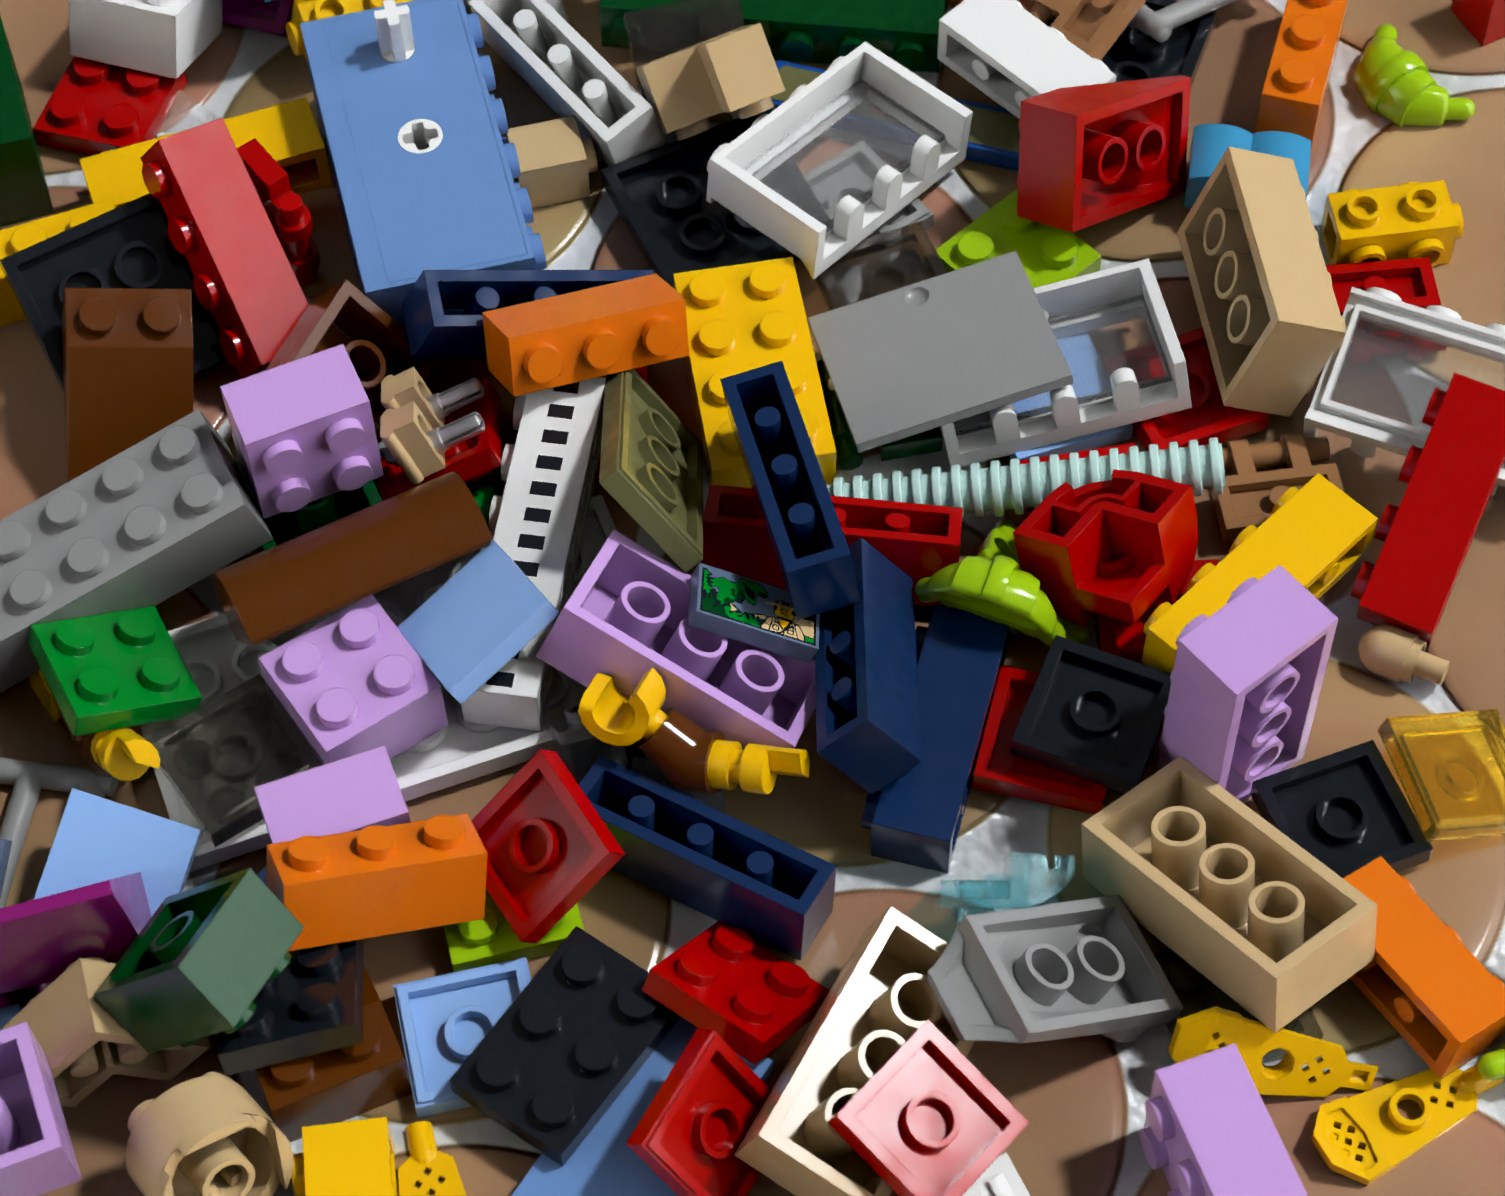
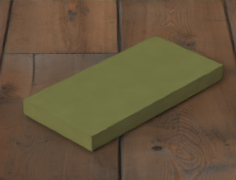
[599,369,703,573]

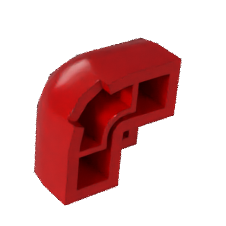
[1013,469,1198,628]

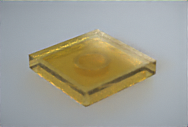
[1378,709,1505,842]

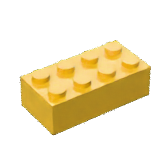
[673,257,836,488]

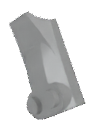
[927,894,1184,1044]

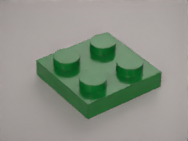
[28,606,202,736]

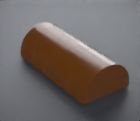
[213,471,493,645]

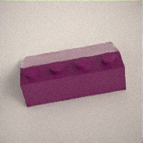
[0,872,152,1008]

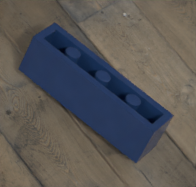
[401,270,654,360]
[720,361,861,620]
[815,537,922,794]
[861,604,1010,873]
[579,755,837,961]

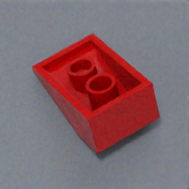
[1017,75,1191,233]

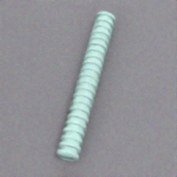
[826,437,1226,521]

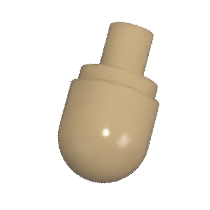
[1358,624,1450,686]

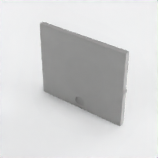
[808,251,1074,453]

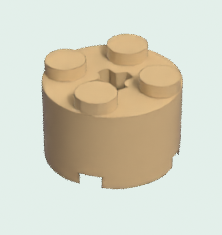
[126,1071,294,1196]

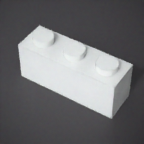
[937,0,1116,119]

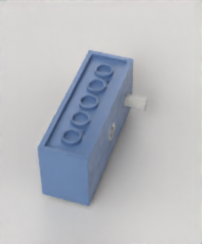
[300,0,547,329]

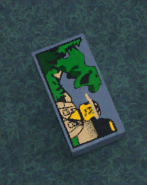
[688,563,820,663]

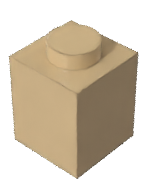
[506,116,598,209]

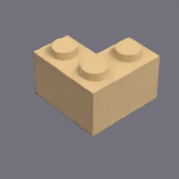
[635,23,786,140]
[2,957,210,1107]

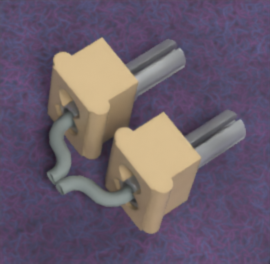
[378,367,485,484]

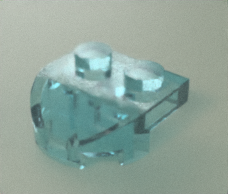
[936,853,1076,923]

